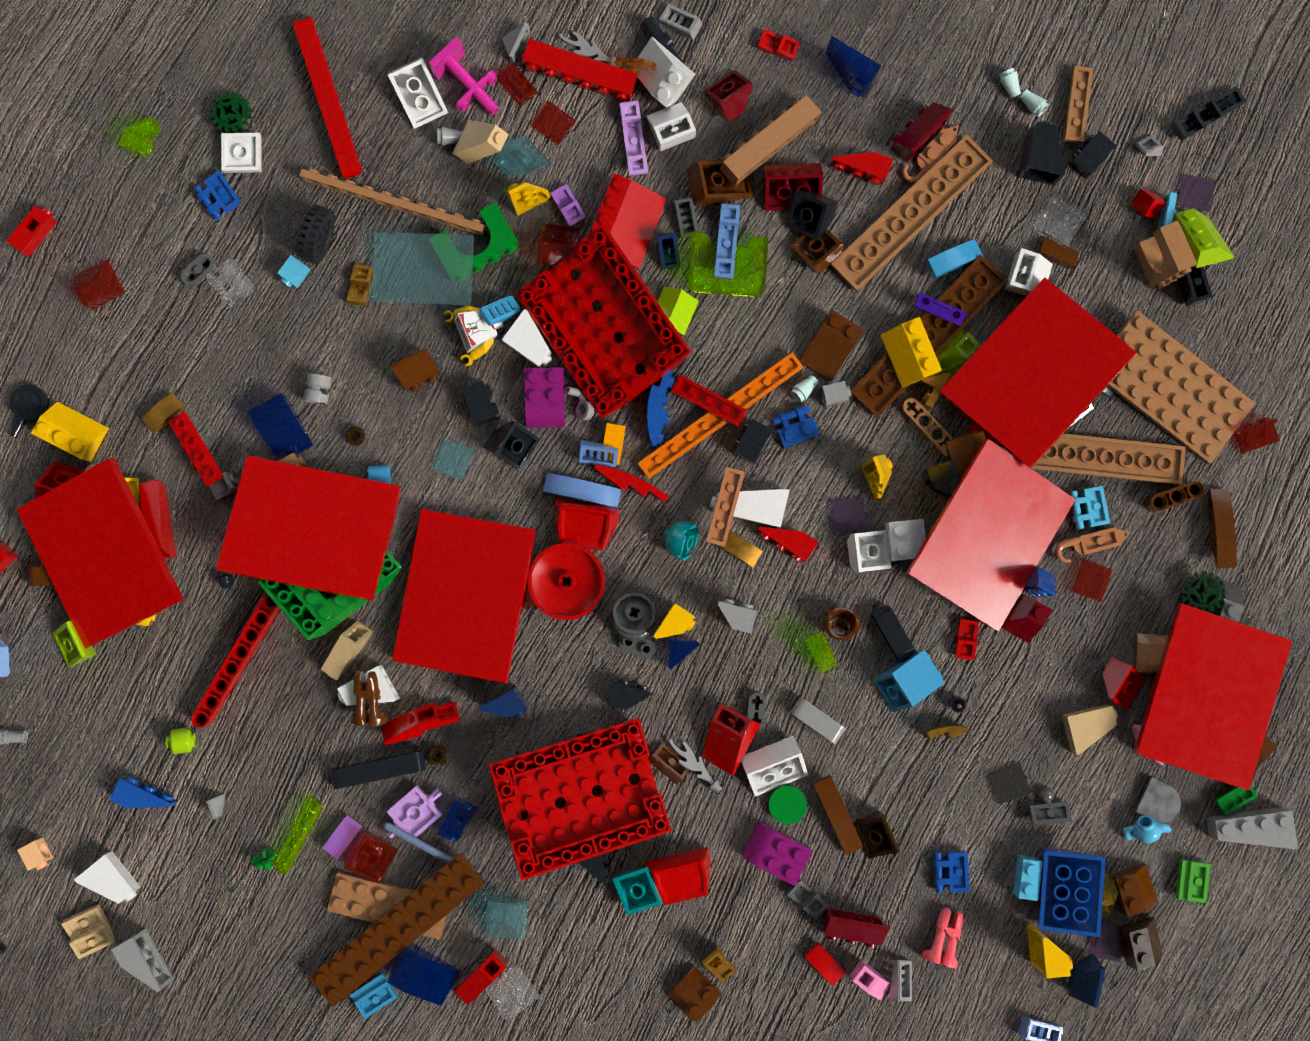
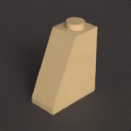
[452,120,509,164]
[321,621,373,680]
[1062,704,1118,755]

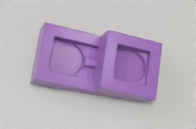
[550,184,586,227]
[322,815,362,860]

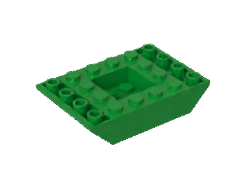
[258,550,402,641]

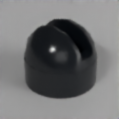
[217,574,234,588]
[950,696,966,713]

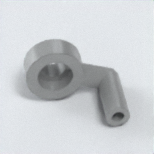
[565,386,594,421]

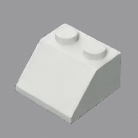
[885,519,926,561]

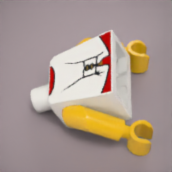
[444,305,503,366]

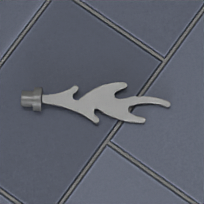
[559,31,622,68]
[668,739,722,793]

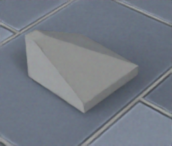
[1135,135,1163,156]
[206,794,225,820]

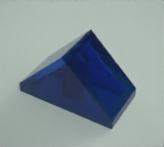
[668,639,700,670]

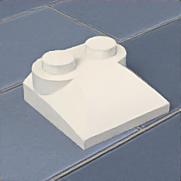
[847,530,892,572]

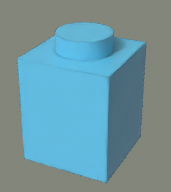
[278,255,310,288]

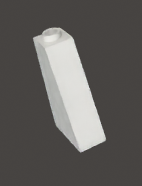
[710,489,789,528]

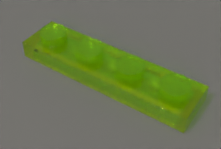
[272,795,324,875]

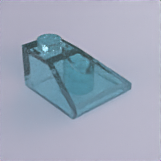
[492,135,550,175]
[486,896,529,940]

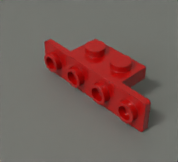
[169,412,224,486]

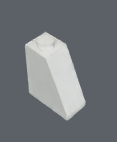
[502,309,552,368]
[337,665,400,706]
[74,851,140,904]

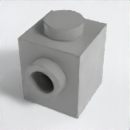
[820,379,851,407]

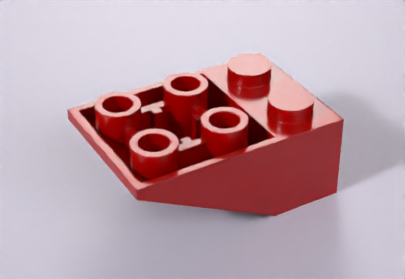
[702,703,761,776]

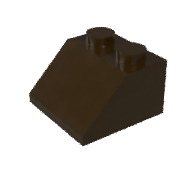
[1118,916,1163,971]

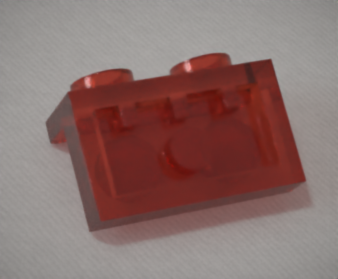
[1234,417,1280,454]

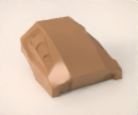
[1135,633,1168,673]

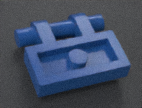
[194,171,242,221]
[772,404,820,449]
[932,851,970,892]

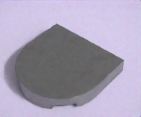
[1134,776,1181,822]

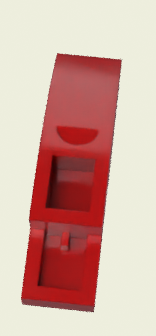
[381,702,460,745]

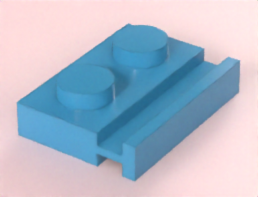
[349,972,399,1019]

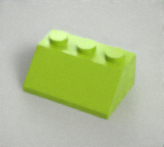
[1174,208,1234,268]

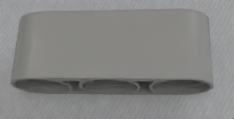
[790,696,846,744]

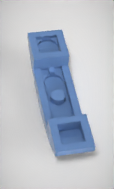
[714,204,741,279]
[543,473,622,508]

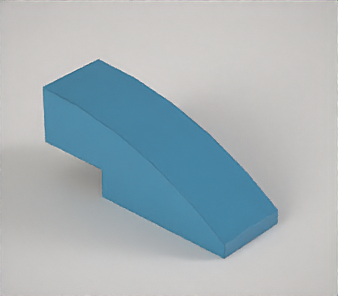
[925,239,983,280]

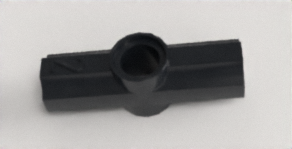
[640,16,684,64]

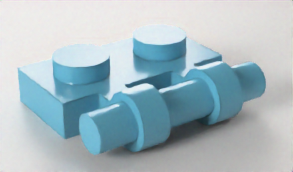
[1069,486,1110,530]

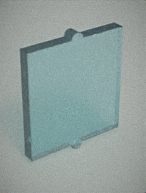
[433,438,474,481]

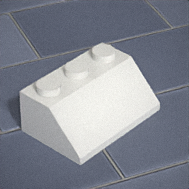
[741,736,808,797]

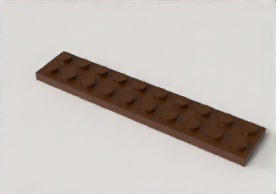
[851,255,1008,418]
[309,852,485,1007]

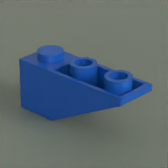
[1024,566,1056,598]
[109,775,178,808]

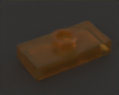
[615,57,656,73]

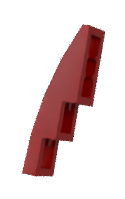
[594,464,669,503]

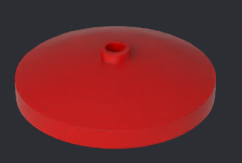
[528,543,605,620]

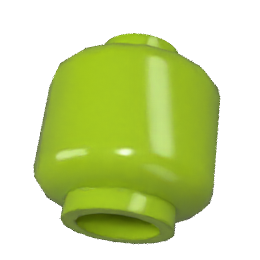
[166,728,196,754]

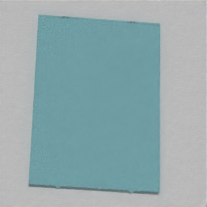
[372,232,474,305]

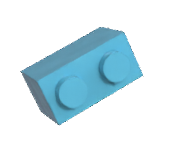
[1013,855,1043,901]

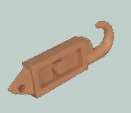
[902,125,959,184]
[1055,527,1130,563]

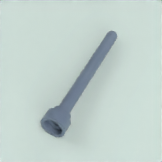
[383,822,470,863]

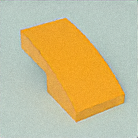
[601,423,626,465]

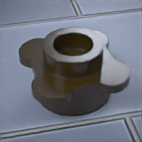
[428,745,448,765]

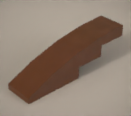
[1208,489,1237,568]
[813,775,863,855]

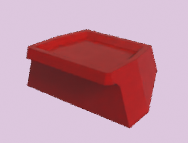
[553,499,620,551]
[643,847,711,905]

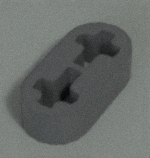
[747,692,766,729]

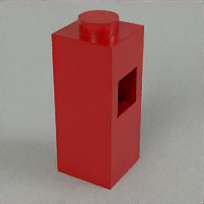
[6,205,58,257]

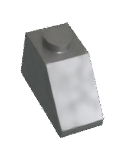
[1212,581,1244,622]

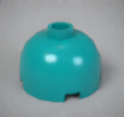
[664,521,699,561]

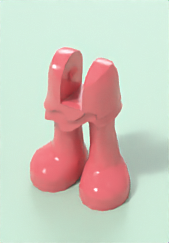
[921,908,963,969]

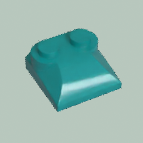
[613,866,662,915]

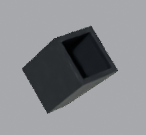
[1018,121,1066,186]

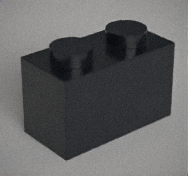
[1069,131,1117,179]
[1178,266,1213,307]
[461,380,499,426]
[732,419,773,465]

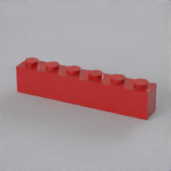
[522,39,637,101]

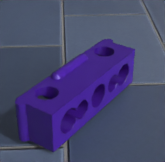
[913,293,967,327]

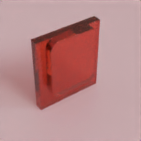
[531,101,576,146]
[1072,559,1113,602]

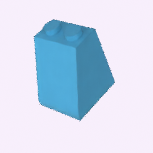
[873,650,945,712]

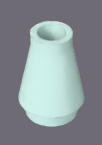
[999,68,1021,98]
[1020,89,1049,117]
[790,375,819,403]

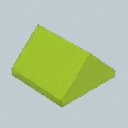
[658,286,699,336]
[52,621,96,668]

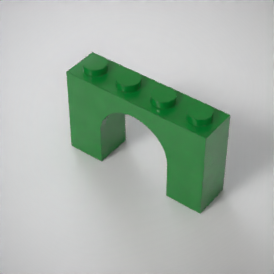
[429,202,520,282]

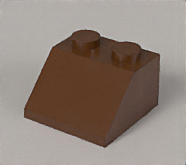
[391,348,442,392]
[1109,864,1158,917]

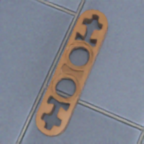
[901,398,953,458]

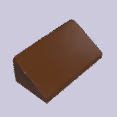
[1038,237,1079,270]
[648,742,689,784]

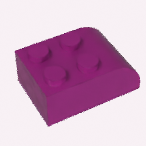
[525,368,565,428]
[741,821,813,886]

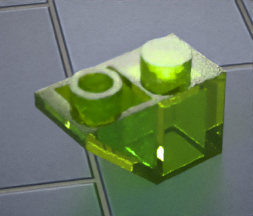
[118,117,160,159]
[936,331,981,371]
[803,631,838,674]

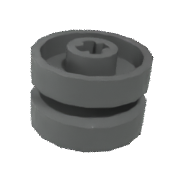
[612,593,656,641]

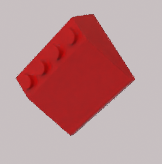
[590,173,667,269]

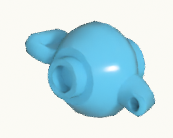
[1123,815,1172,843]

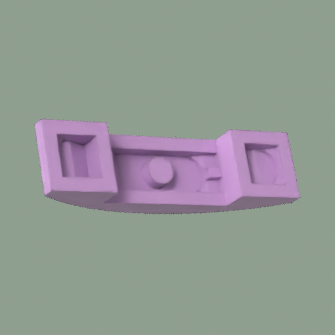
[620,101,648,176]

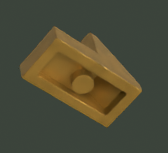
[918,373,951,410]
[702,946,737,983]

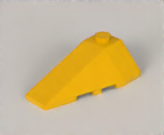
[505,182,551,216]
[861,455,893,500]

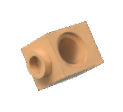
[17,838,53,871]

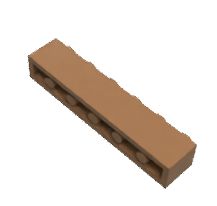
[720,95,822,186]

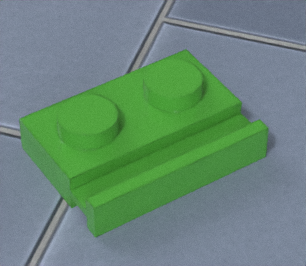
[1176,859,1211,903]

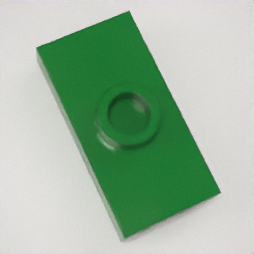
[1213,785,1258,816]

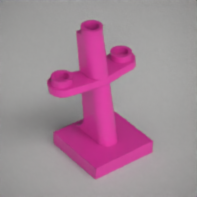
[429,37,499,115]

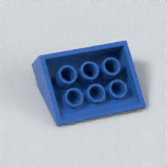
[1037,847,1106,937]

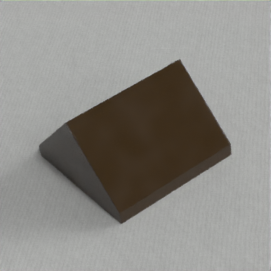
[853,811,900,859]

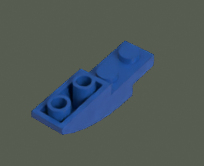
[647,371,675,448]

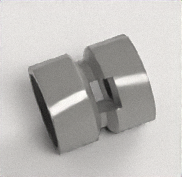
[303,373,332,405]

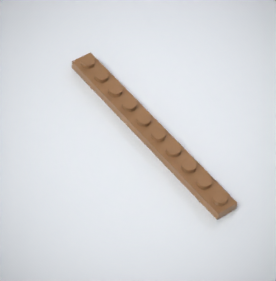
[300,168,486,237]

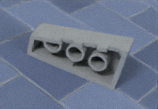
[1206,807,1298,850]

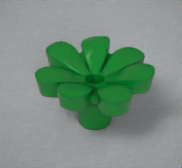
[250,848,276,870]

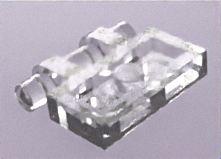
[206,257,256,307]

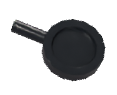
[10,384,49,438]

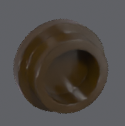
[346,426,365,446]

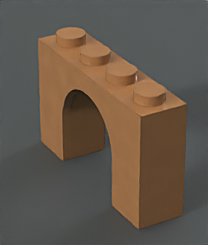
[1133,221,1197,289]

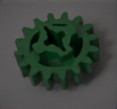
[209,91,252,133]
[1182,571,1228,612]

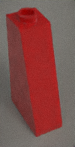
[140,479,176,559]

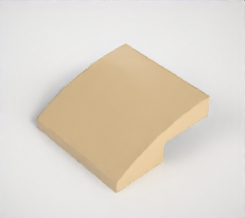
[61,904,115,959]

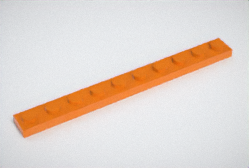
[638,352,804,479]

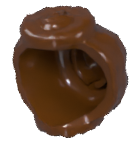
[822,607,861,641]

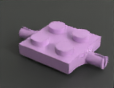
[387,785,442,838]

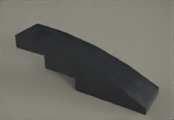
[1171,86,1246,141]

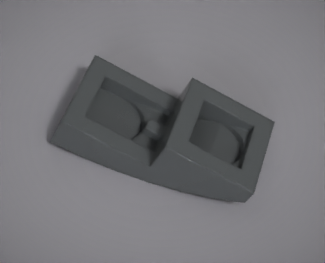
[785,878,829,920]

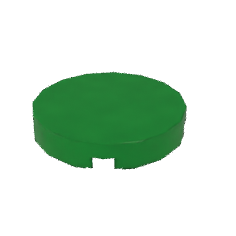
[768,785,807,825]

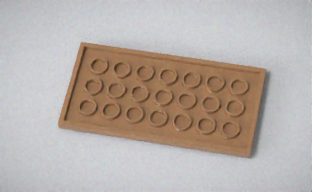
[1108,310,1255,464]

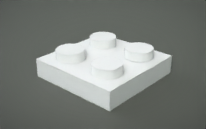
[221,133,262,173]

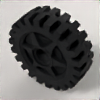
[296,205,336,265]

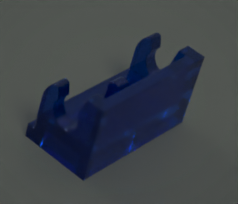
[437,797,476,843]

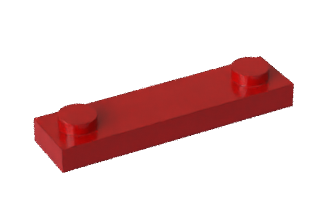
[671,375,747,428]

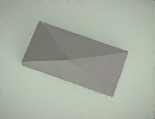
[502,22,530,64]

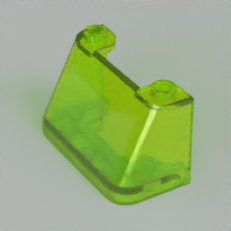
[688,232,768,297]

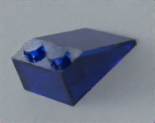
[825,36,882,98]
[247,393,314,461]
[387,943,461,1006]

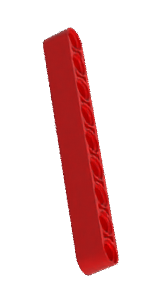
[293,16,363,179]
[191,592,280,728]

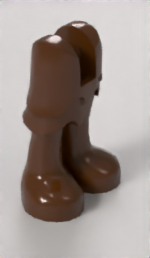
[351,671,388,727]

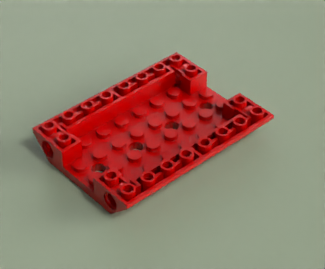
[516,223,692,419]
[489,718,672,881]

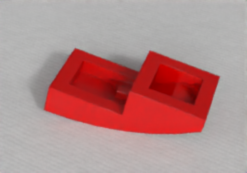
[756,28,800,61]
[955,617,980,660]
[804,942,847,986]

